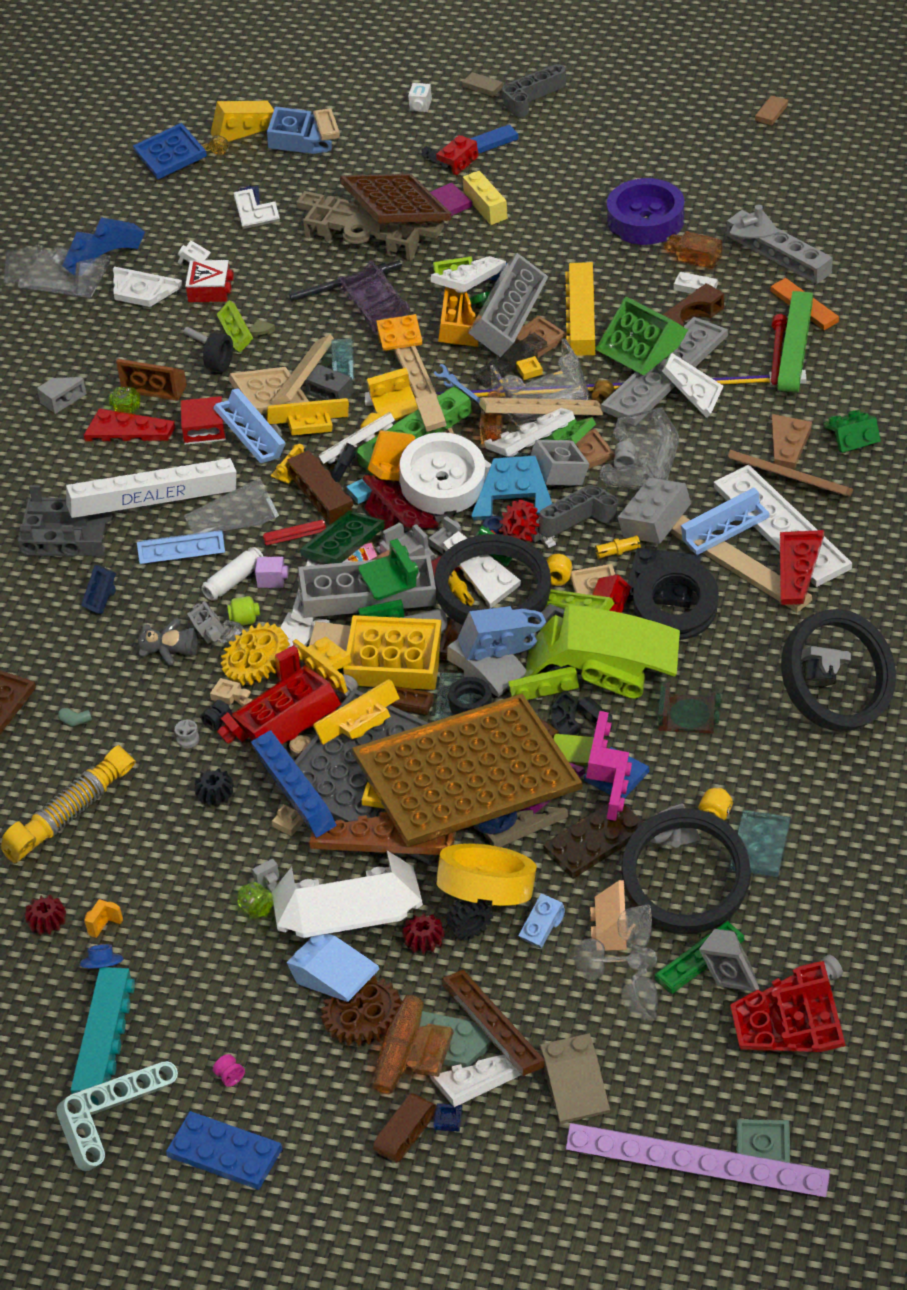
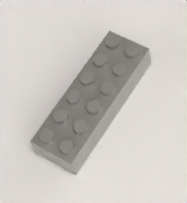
[468,253,548,357]
[298,555,436,618]

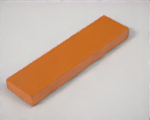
[770,278,839,330]

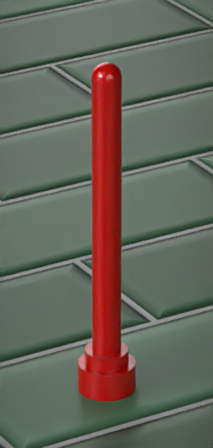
[771,314,788,385]

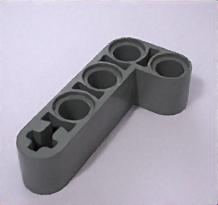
[502,64,566,117]
[538,485,618,537]

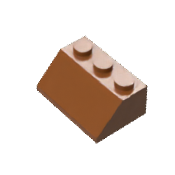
[116,359,187,401]

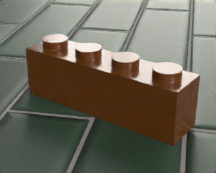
[287,450,353,525]

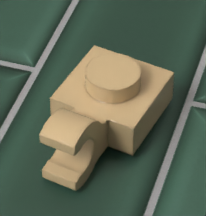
[210,678,253,706]

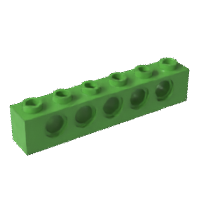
[356,386,473,476]

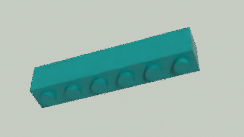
[71,967,135,1105]

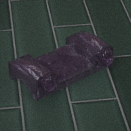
[338,260,411,332]

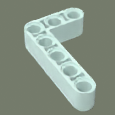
[56,1061,178,1171]

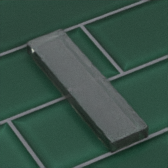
[473,332,548,389]

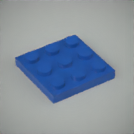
[133,123,207,179]

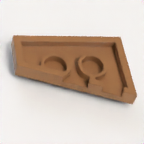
[772,414,812,469]

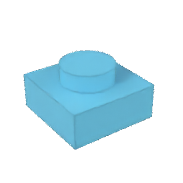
[346,478,372,504]

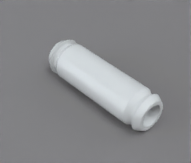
[201,547,264,601]

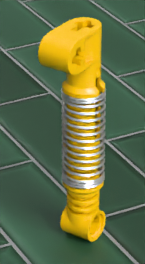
[1,745,136,864]

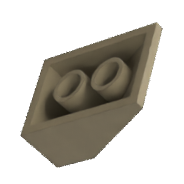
[540,1033,610,1124]

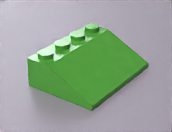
[595,297,688,375]

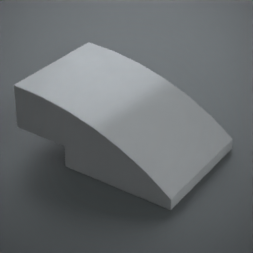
[447,639,526,697]

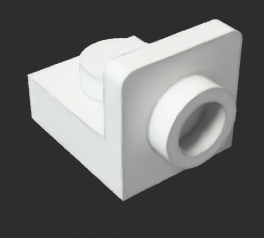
[178,241,211,265]

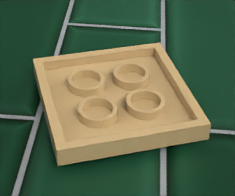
[229,367,309,415]

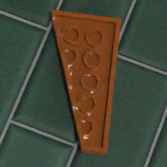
[309,811,456,855]

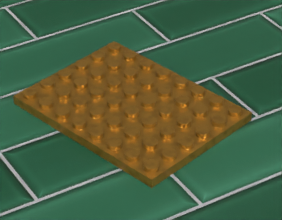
[352,693,582,847]

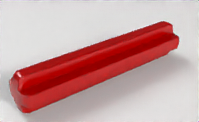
[263,520,326,546]

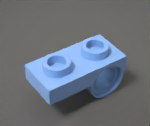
[519,893,565,948]

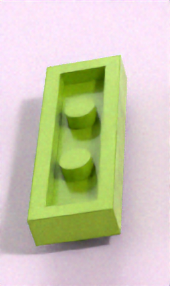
[217,300,253,352]
[508,666,579,700]

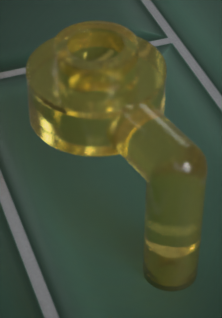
[199,135,229,162]

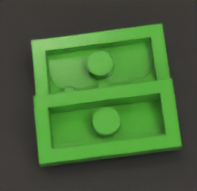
[538,417,596,444]

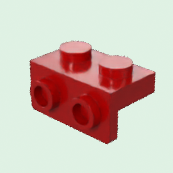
[436,135,479,175]

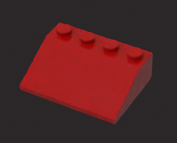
[232,665,341,744]

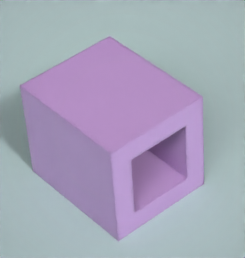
[255,557,289,588]

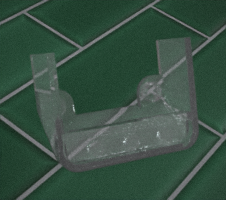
[490,338,589,426]

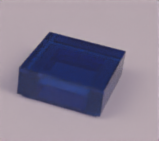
[434,1103,463,1132]

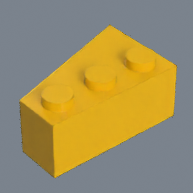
[211,101,274,145]

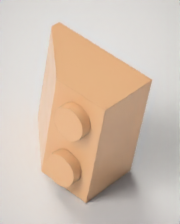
[590,880,627,951]

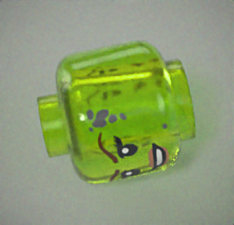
[109,387,141,413]
[237,882,273,918]

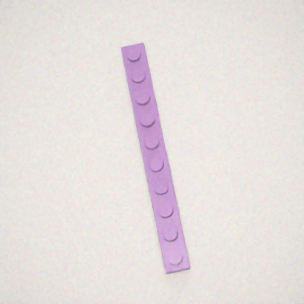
[566,1123,831,1197]

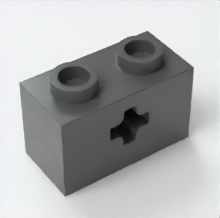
[305,364,354,400]

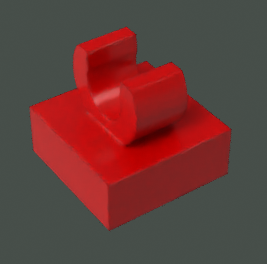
[217,713,249,744]

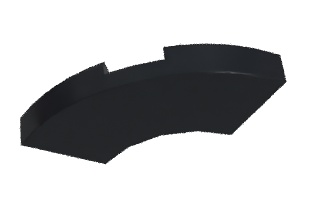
[551,690,580,735]

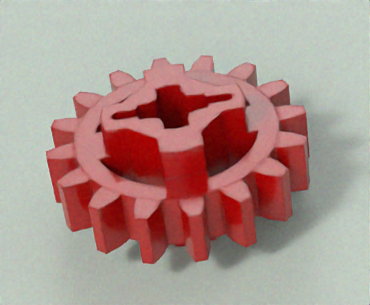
[499,500,540,542]

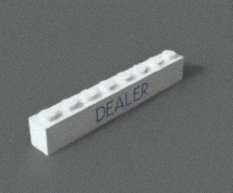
[66,458,236,518]

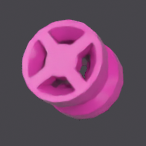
[213,1054,245,1087]

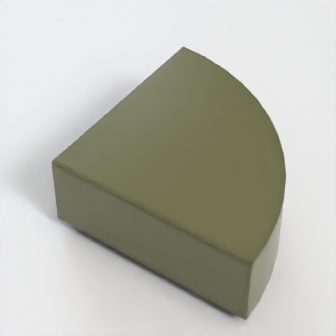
[249,319,275,338]

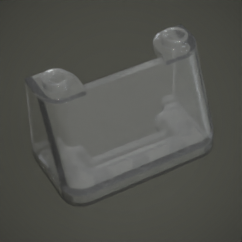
[600,407,679,489]

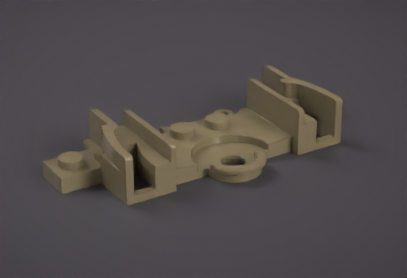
[296,191,444,261]

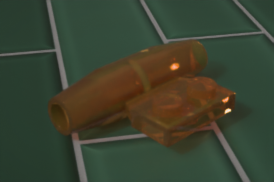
[373,995,454,1094]

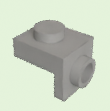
[428,516,461,554]

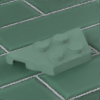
[410,1009,492,1068]

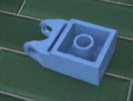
[267,107,332,154]
[458,606,546,660]

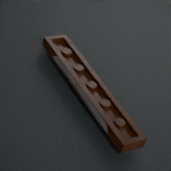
[442,969,545,1076]

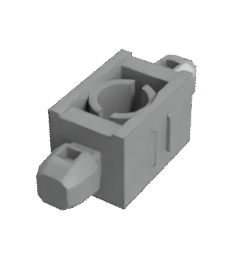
[187,601,226,643]

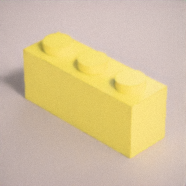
[463,171,508,225]

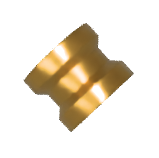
[591,380,614,404]

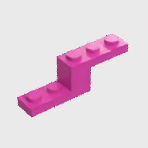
[586,711,632,821]

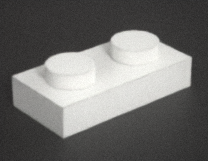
[674,272,718,294]

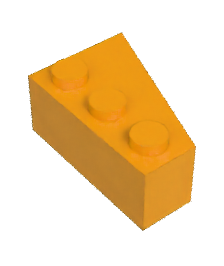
[438,286,479,347]

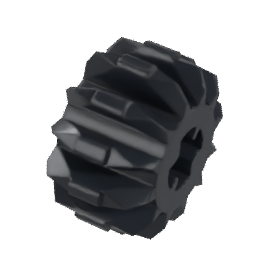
[194,768,234,808]

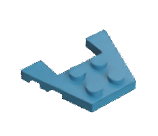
[472,456,552,521]

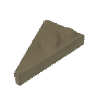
[482,807,568,847]

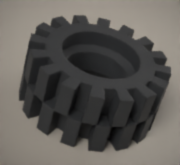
[445,899,493,940]

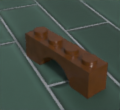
[663,283,724,327]

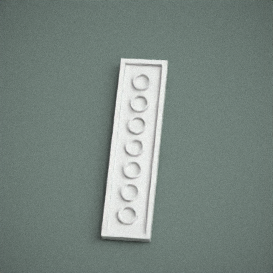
[714,465,852,587]

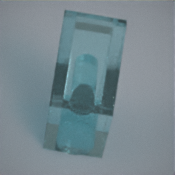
[331,338,354,379]

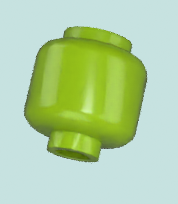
[227,596,260,626]

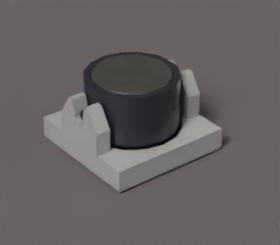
[801,646,851,686]

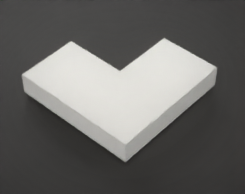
[234,189,280,229]

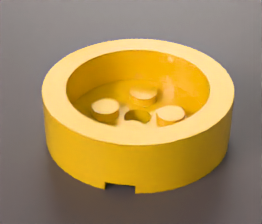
[436,844,537,906]

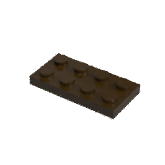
[543,803,644,879]

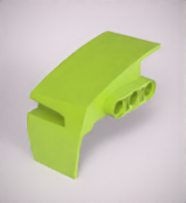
[524,605,680,699]

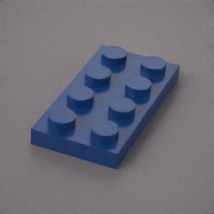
[166,1111,282,1190]

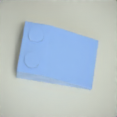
[286,934,379,1002]

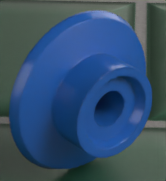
[80,944,124,968]

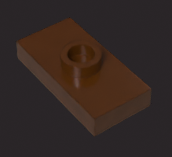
[390,686,434,715]

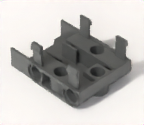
[18,485,113,556]

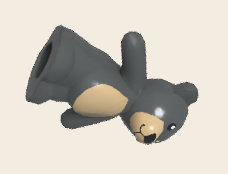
[138,618,198,666]

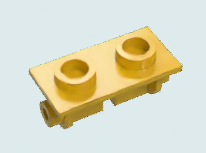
[271,444,304,484]

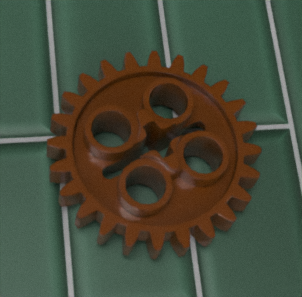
[321,976,403,1046]

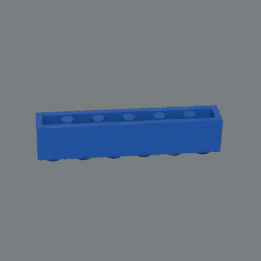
[251,730,337,838]

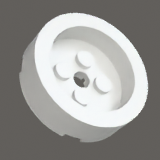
[399,432,485,514]

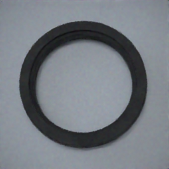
[434,534,551,625]
[781,609,896,731]
[621,808,751,934]

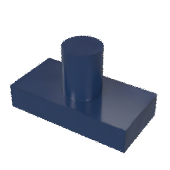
[81,565,116,614]

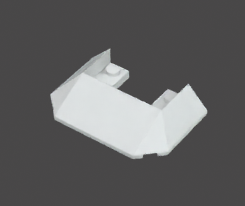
[272,851,423,938]

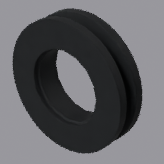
[633,557,719,640]

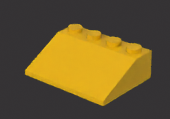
[343,616,442,690]

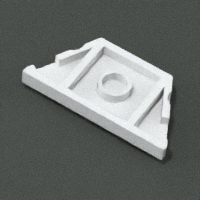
[113,267,183,307]

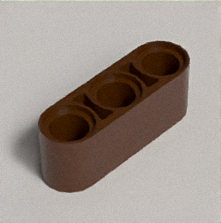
[373,1093,436,1163]

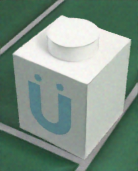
[408,83,432,112]

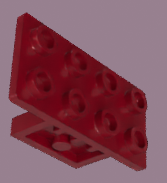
[362,475,439,530]

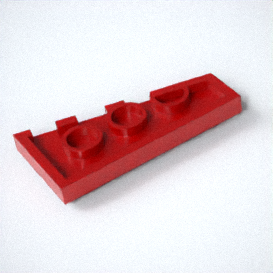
[84,408,176,441]
[780,530,824,605]

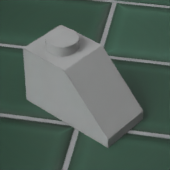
[37,377,87,414]

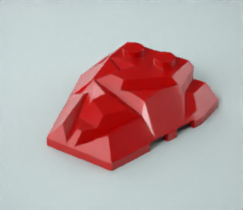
[730,961,846,1052]

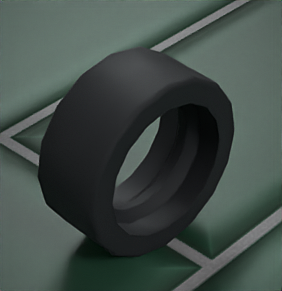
[203,332,233,372]
[448,677,492,715]

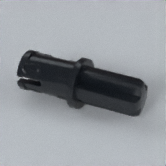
[331,443,358,483]

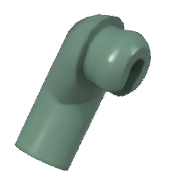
[58,708,92,727]

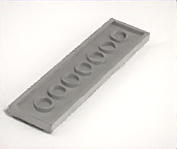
[601,317,728,425]

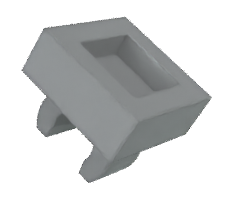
[252,859,280,892]

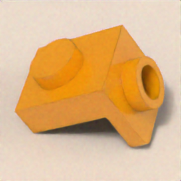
[84,899,123,938]

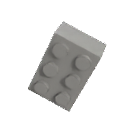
[617,478,691,544]

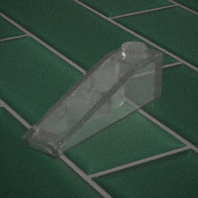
[184,478,279,534]

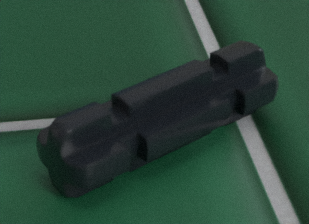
[421,146,451,169]

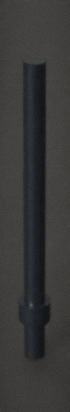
[289,260,402,301]

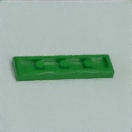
[655,921,744,994]

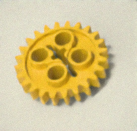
[221,622,290,686]

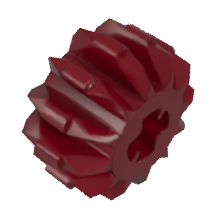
[25,894,66,936]
[402,912,445,955]

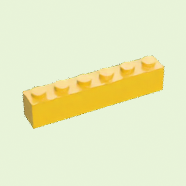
[565,262,595,356]

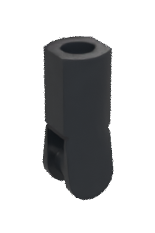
[578,697,613,731]

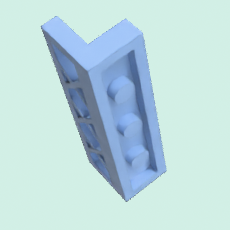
[213,388,286,463]
[681,488,770,555]
[137,530,225,564]

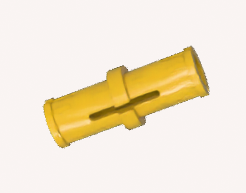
[595,535,641,559]
[448,571,474,606]

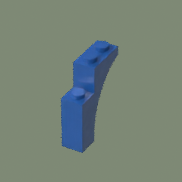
[62,217,145,276]

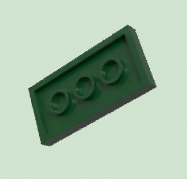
[300,511,385,564]

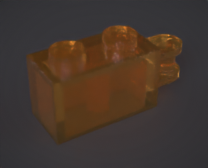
[664,231,722,269]
[479,390,505,444]

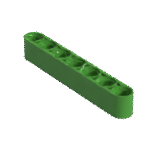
[778,291,813,392]

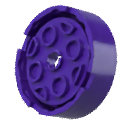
[607,178,684,245]

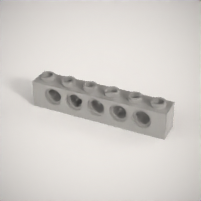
[727,210,833,284]

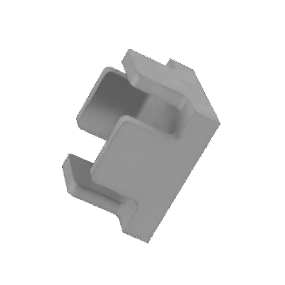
[375,523,435,561]

